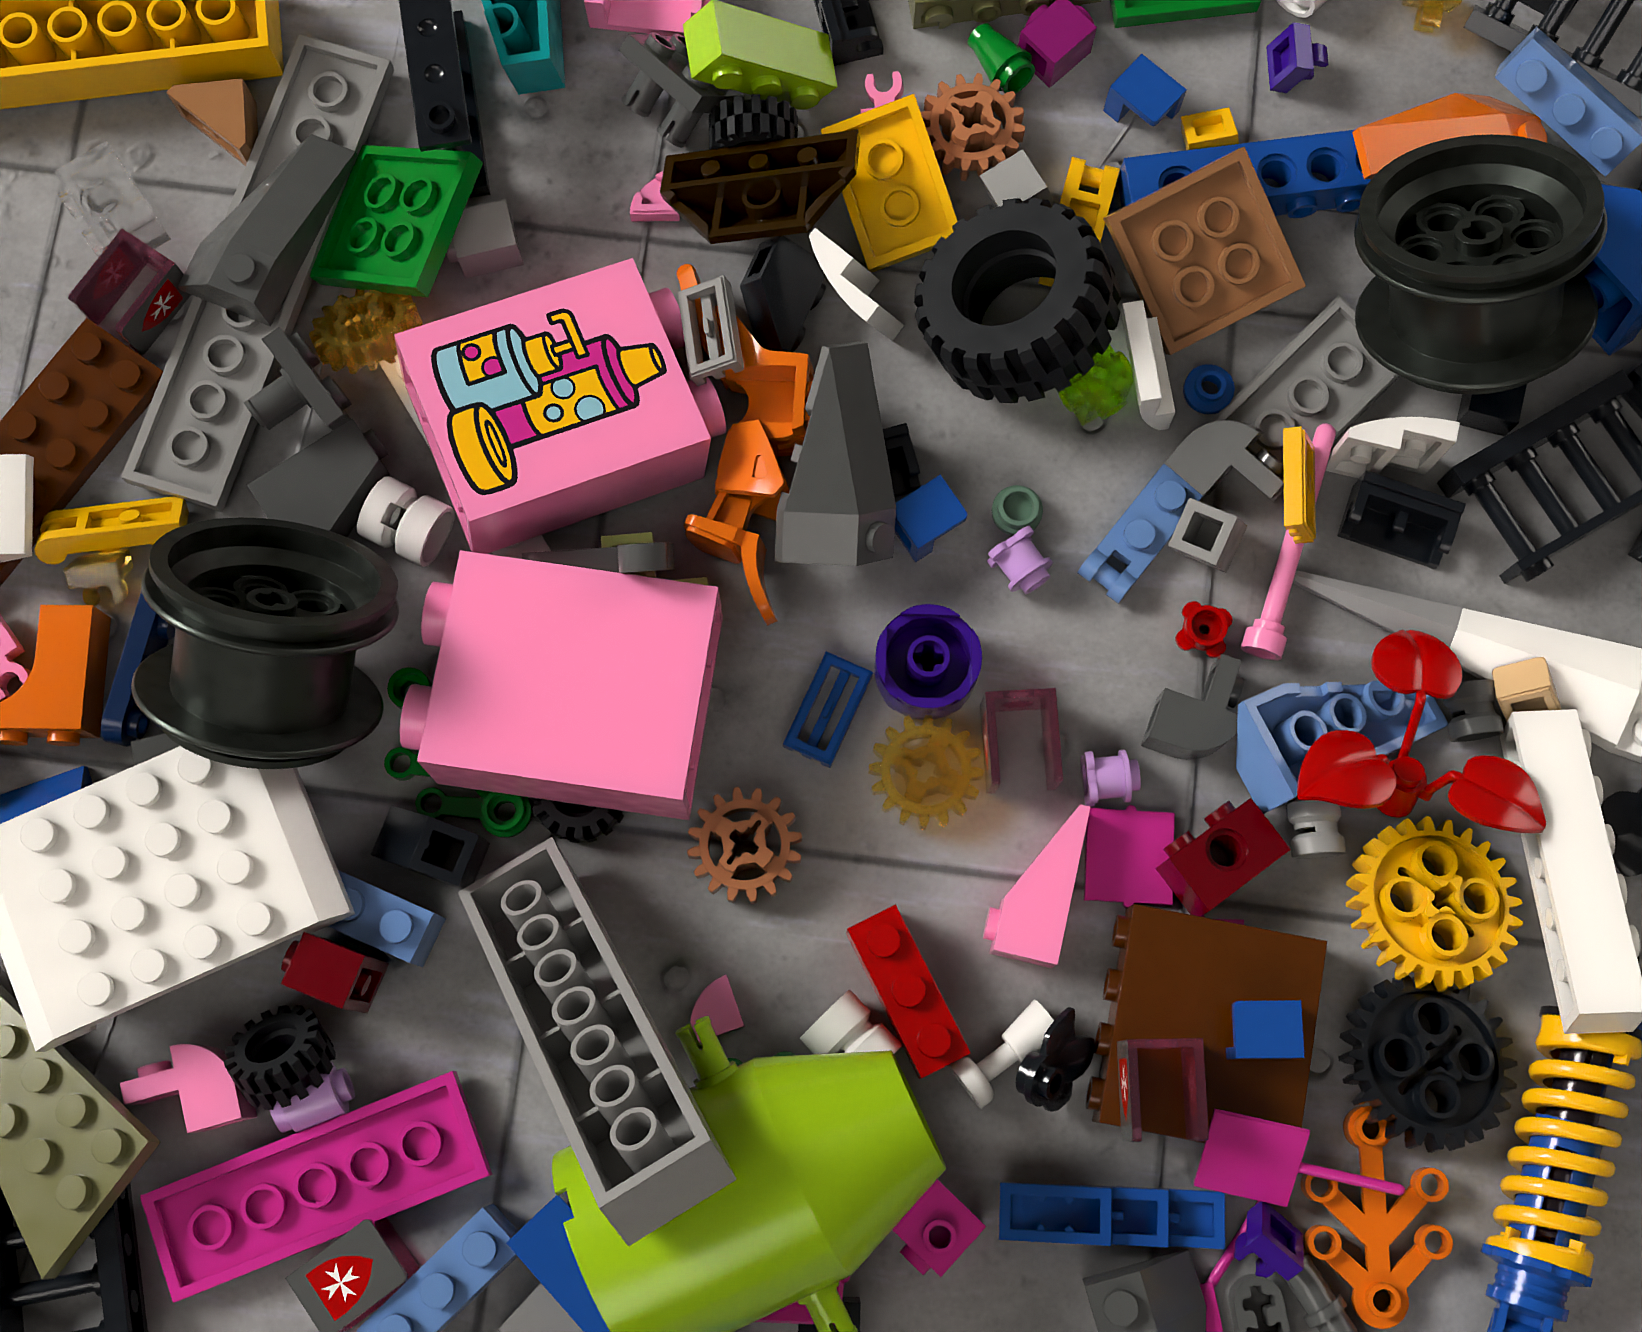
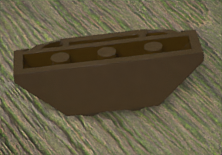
[660,130,860,244]

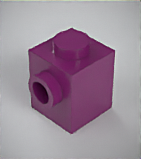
[1018,0,1097,88]

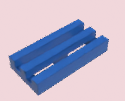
[783,651,873,768]

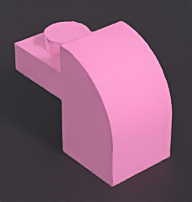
[120,1044,257,1133]

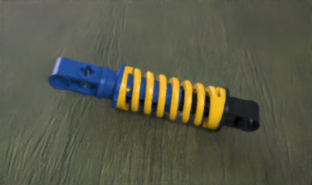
[1481,956,1642,1332]

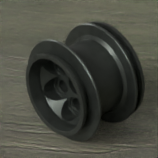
[1354,134,1607,394]
[131,517,399,769]

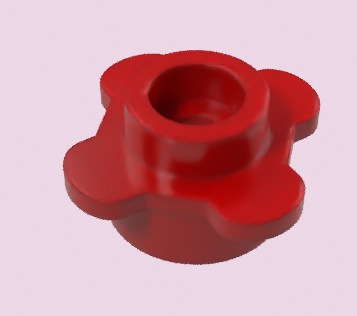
[1175,601,1233,658]

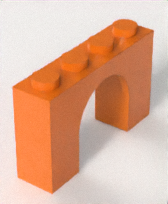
[0,605,111,746]

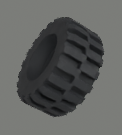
[914,198,1121,403]

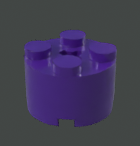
[874,604,982,720]

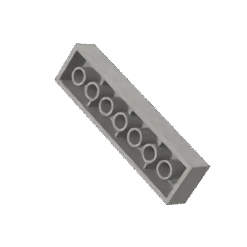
[458,837,737,1246]

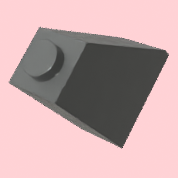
[246,418,390,537]

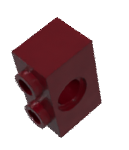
[1155,798,1291,916]
[281,932,389,1014]

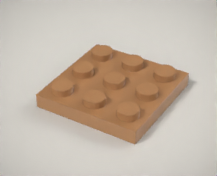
[1103,147,1306,355]

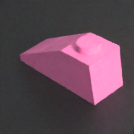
[983,804,1090,968]

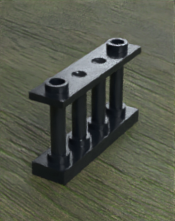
[399,0,491,198]
[1463,0,1642,117]
[1437,369,1642,584]
[0,1183,148,1332]

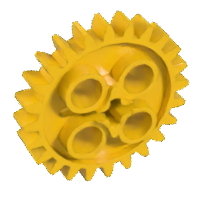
[1346,816,1523,992]

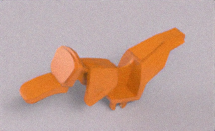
[676,264,815,626]

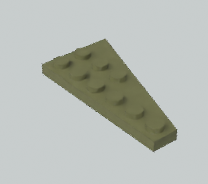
[0,984,161,1280]

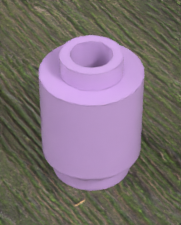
[270,1062,355,1133]

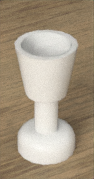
[948,999,1054,1109]

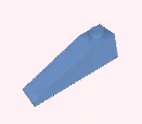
[1236,680,1448,814]

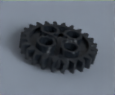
[1338,975,1518,1153]

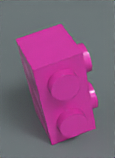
[892,1179,986,1277]

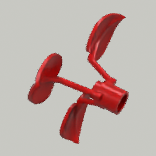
[1297,629,1546,834]

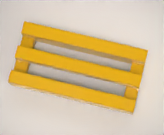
[1283,426,1316,544]

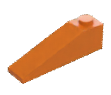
[1352,93,1547,180]

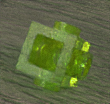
[1058,344,1134,426]

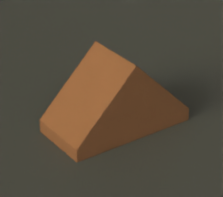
[166,78,258,166]

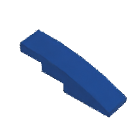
[999,1182,1225,1249]

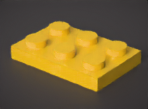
[820,94,958,273]

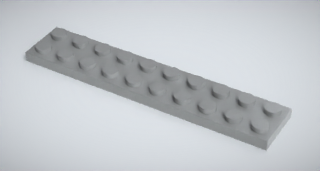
[121,34,394,512]

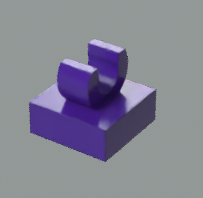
[1266,22,1329,93]
[1234,1201,1304,1281]

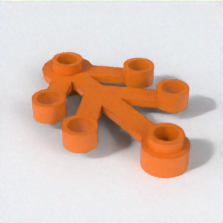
[1300,1106,1453,1329]

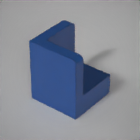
[1103,54,1187,126]
[895,474,968,563]
[1226,1000,1305,1059]

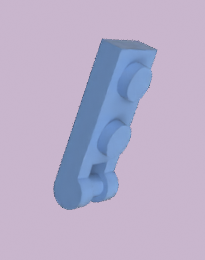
[1077,464,1203,604]

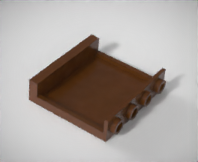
[1086,904,1328,1143]

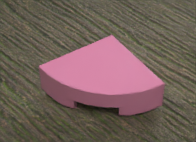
[630,171,680,222]
[690,975,745,1043]

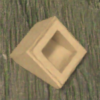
[1492,657,1562,722]

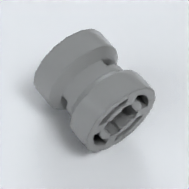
[1286,800,1346,859]

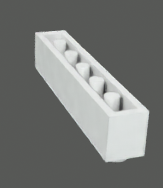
[1500,709,1642,1034]

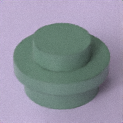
[991,485,1043,536]

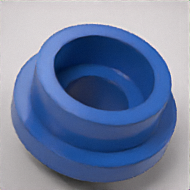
[1183,364,1235,414]

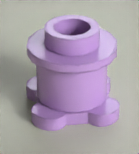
[987,526,1053,594]
[1080,750,1141,807]

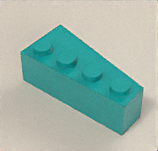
[481,0,566,95]

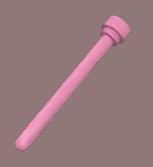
[1241,423,1336,660]

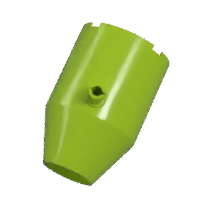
[552,1016,946,1332]

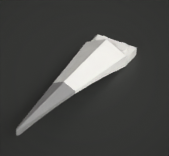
[1292,570,1642,763]

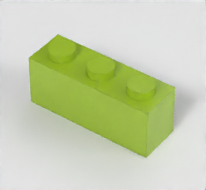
[683,0,838,110]

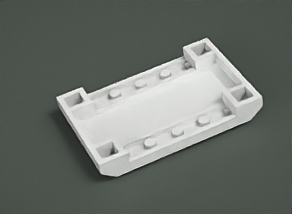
[0,746,355,1052]

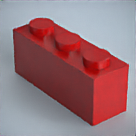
[846,904,971,1079]

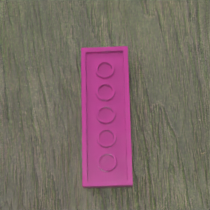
[140,1071,493,1303]

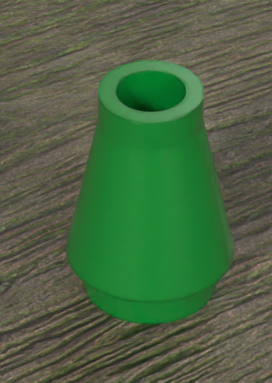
[967,23,1035,94]

